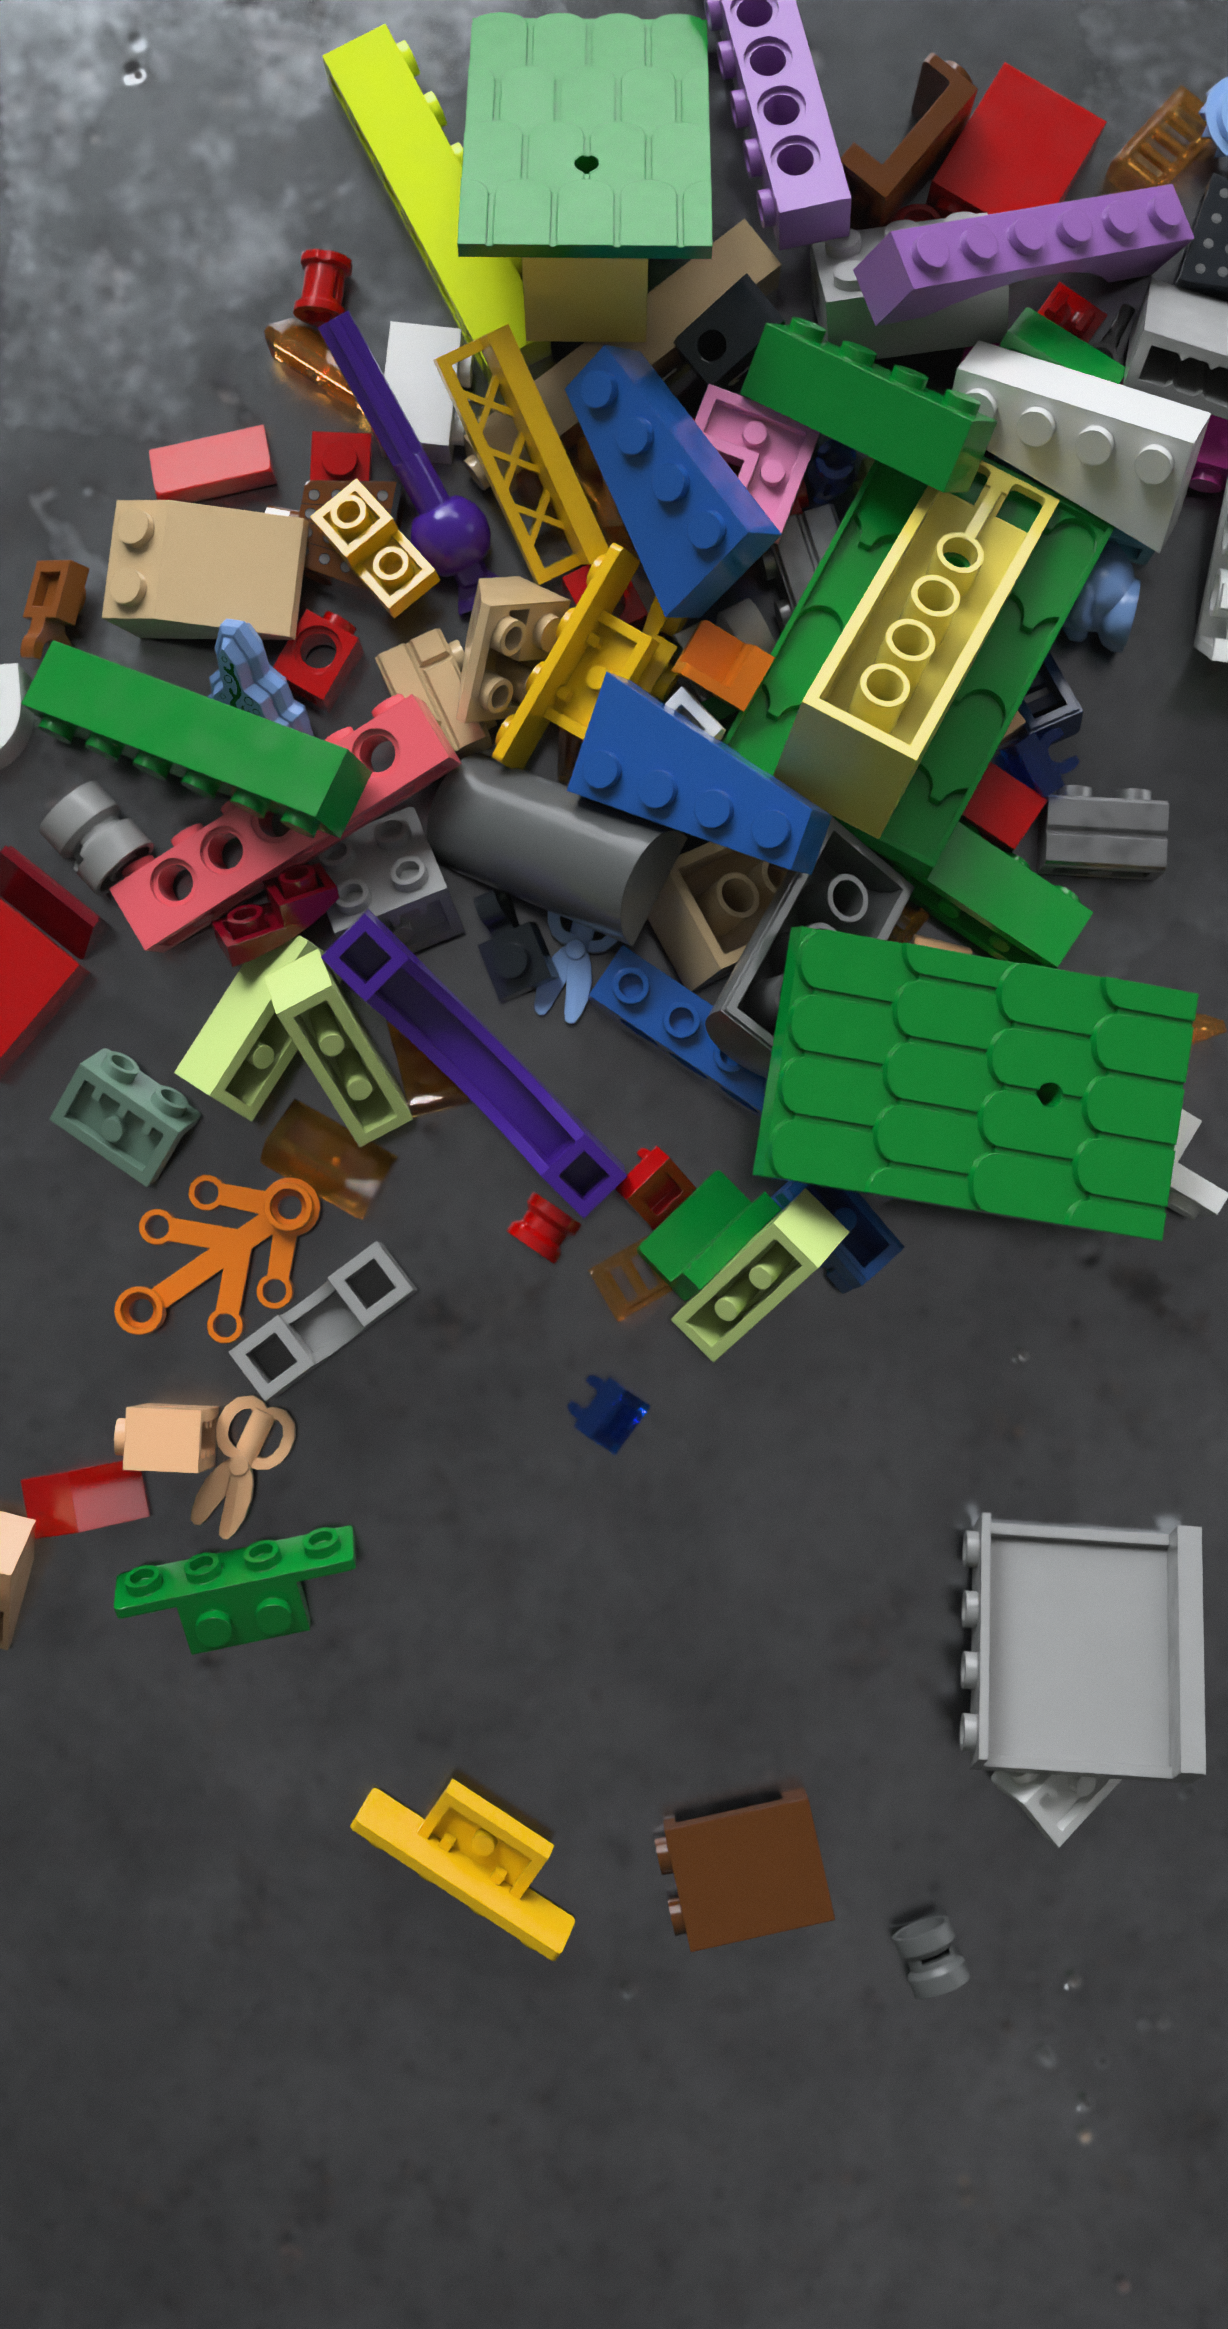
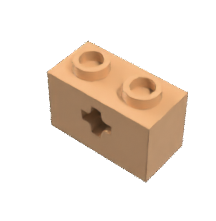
[114,1403,219,1473]

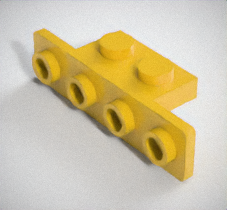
[492,543,660,769]
[350,1778,575,1961]

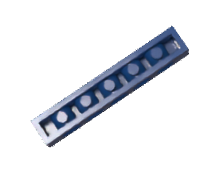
[589,945,893,1202]

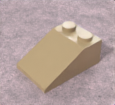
[102,500,309,640]
[647,842,788,992]

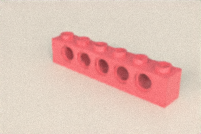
[109,694,462,953]

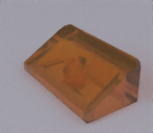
[264,318,363,414]
[260,1098,398,1219]

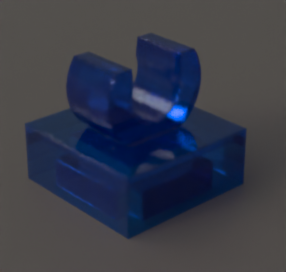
[999,728,1080,798]
[567,1375,651,1455]

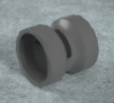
[892,1915,971,1999]

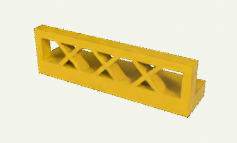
[433,324,609,585]

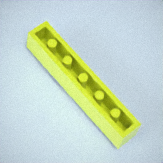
[322,24,552,384]

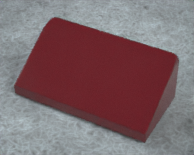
[0,845,110,960]

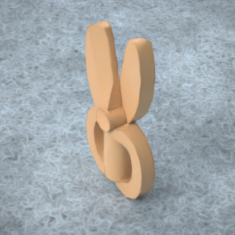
[191,1395,296,1539]

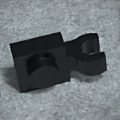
[473,889,559,1001]

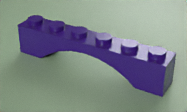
[321,909,627,1219]

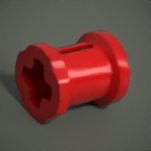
[293,249,353,327]

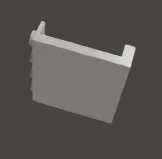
[960,1512,1206,1784]

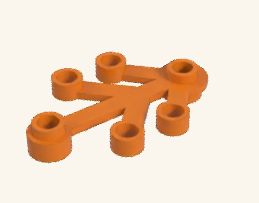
[114,1175,321,1344]

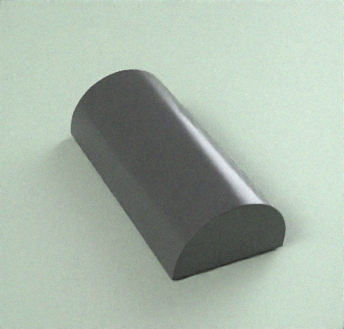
[427,753,688,946]
[705,817,915,1078]

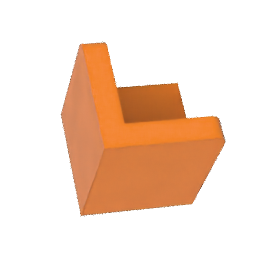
[671,620,775,712]

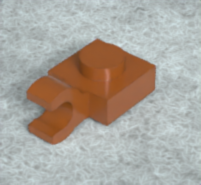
[20,560,90,660]

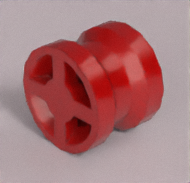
[506,1191,582,1265]

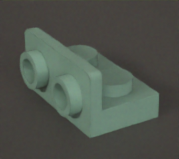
[49,1048,201,1187]

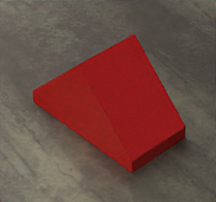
[21,1460,152,1539]

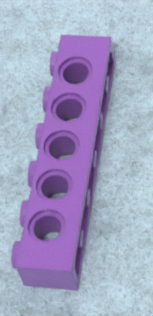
[704,0,851,251]

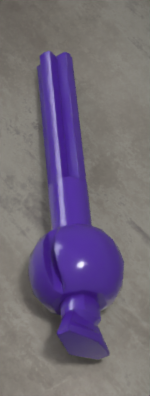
[317,310,500,615]

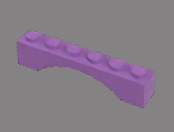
[853,184,1194,326]

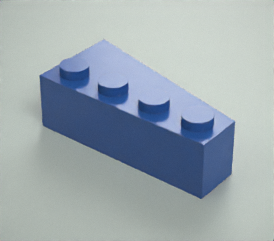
[565,345,782,618]
[567,671,832,875]

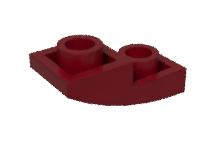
[211,863,339,967]

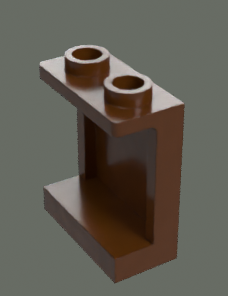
[840,52,978,230]
[654,1787,835,1952]

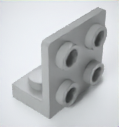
[308,807,465,953]

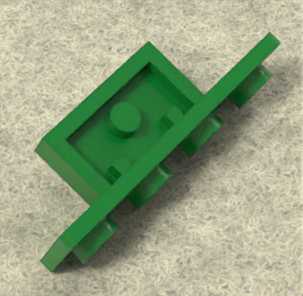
[114,1526,356,1655]

